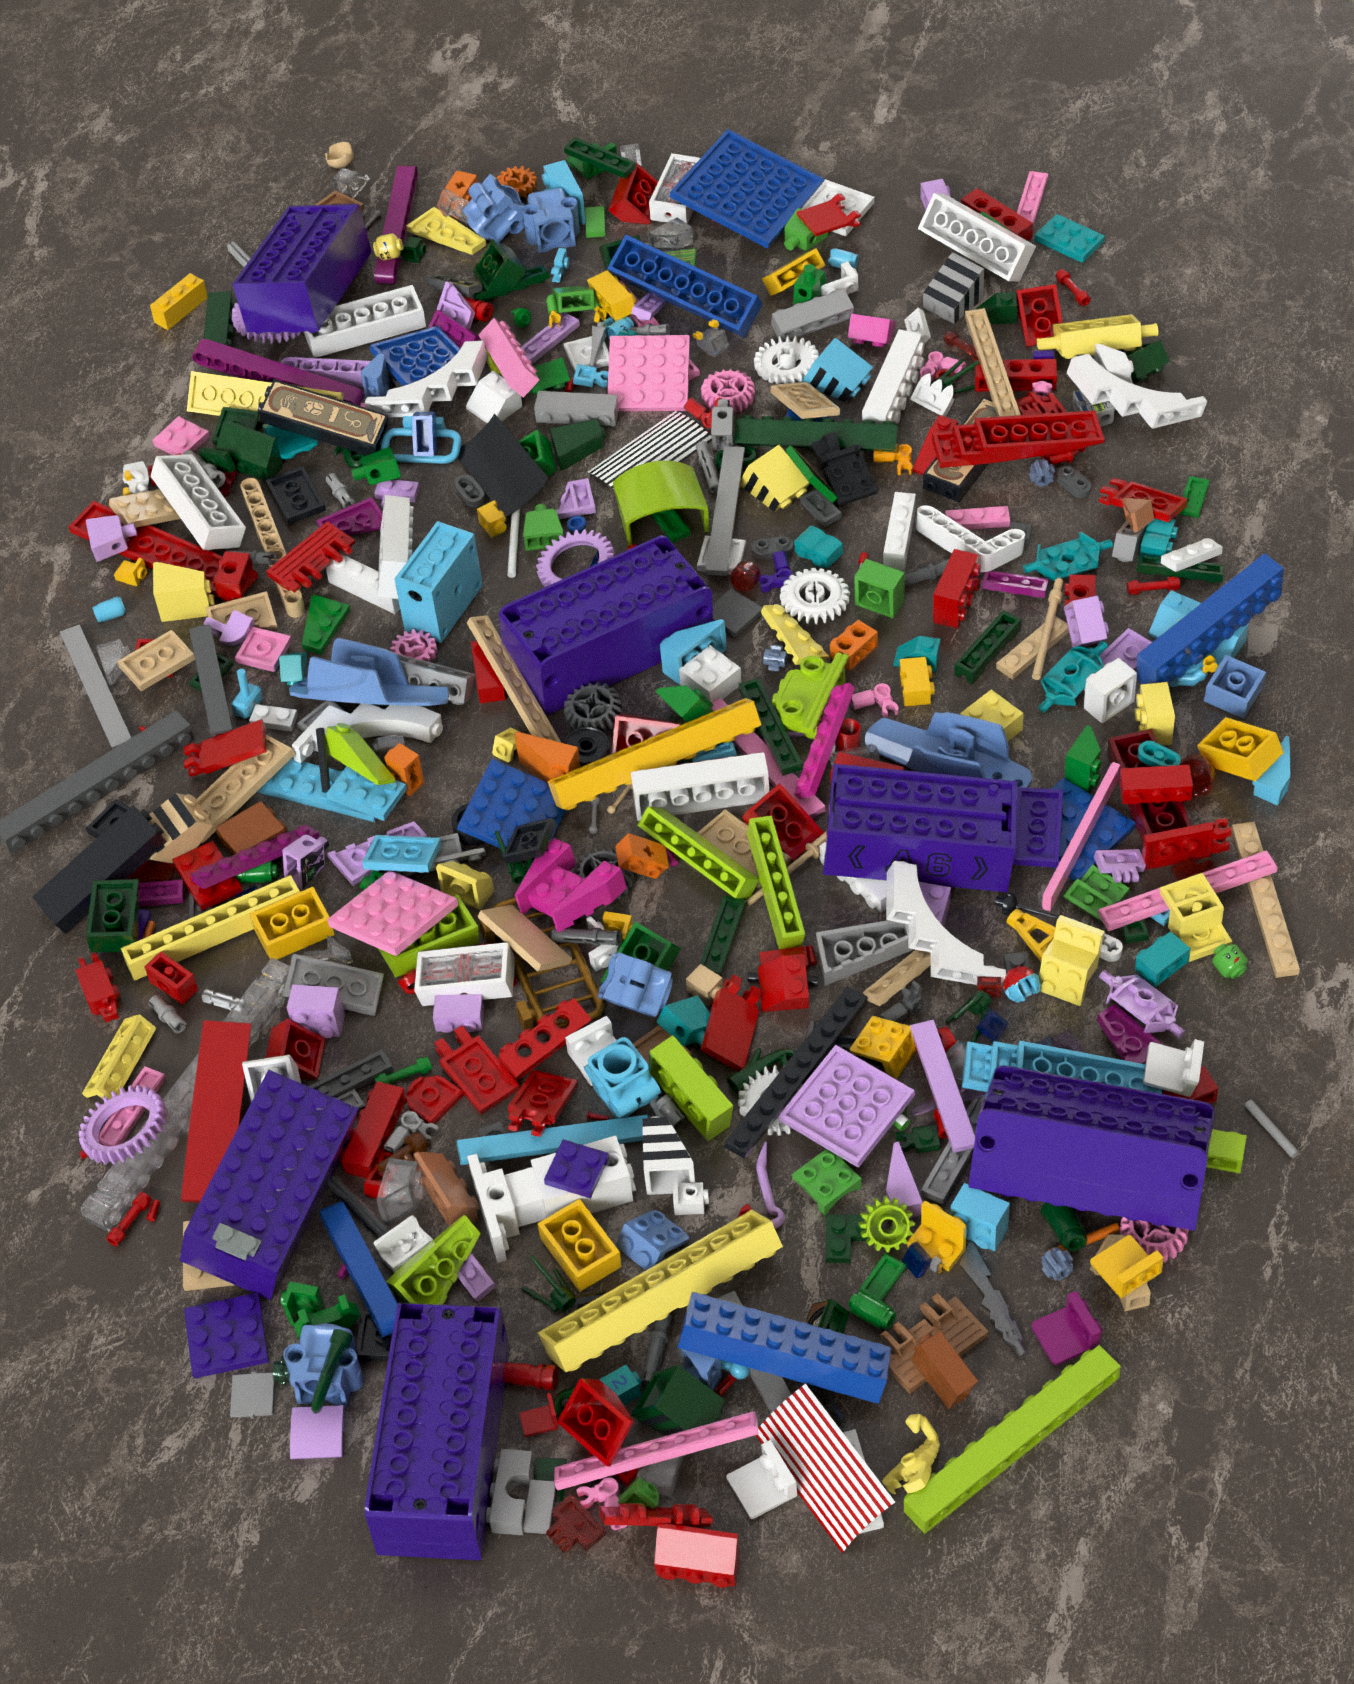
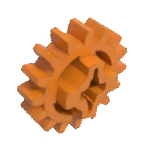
[497,166,537,198]

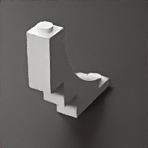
[365,341,488,417]
[1067,354,1207,429]
[292,703,443,763]
[886,861,1006,989]

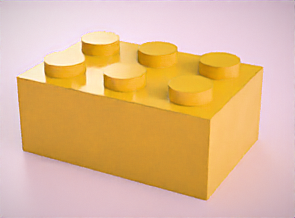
[1197,717,1284,782]
[250,887,335,962]
[537,1199,622,1292]

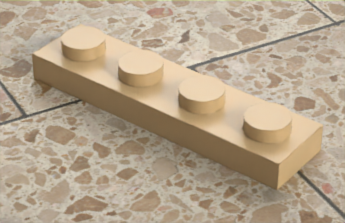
[996,616,1069,680]
[862,950,931,1006]

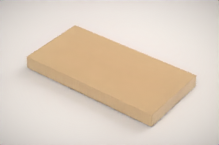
[770,382,840,419]
[697,809,791,889]
[478,905,572,971]

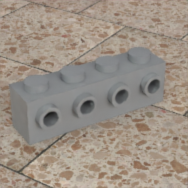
[771,289,854,342]
[534,391,619,426]
[398,654,475,705]

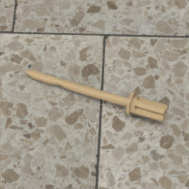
[747,832,826,906]

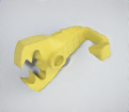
[882,1414,940,1494]

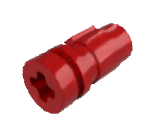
[463,296,493,322]
[504,1363,559,1391]

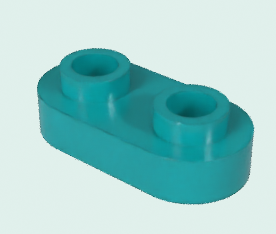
[1138,741,1181,767]

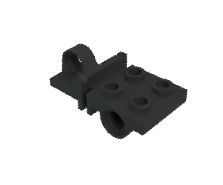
[811,432,878,506]

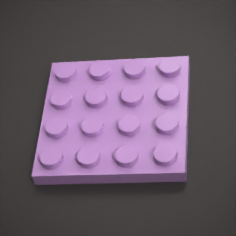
[778,1045,915,1168]

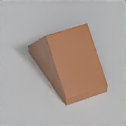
[1122,498,1154,533]

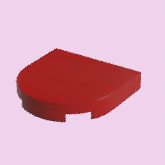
[406,1075,464,1124]

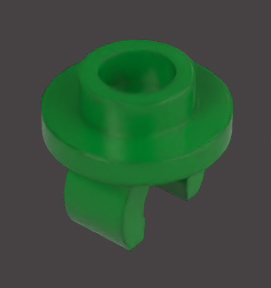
[511,308,531,328]

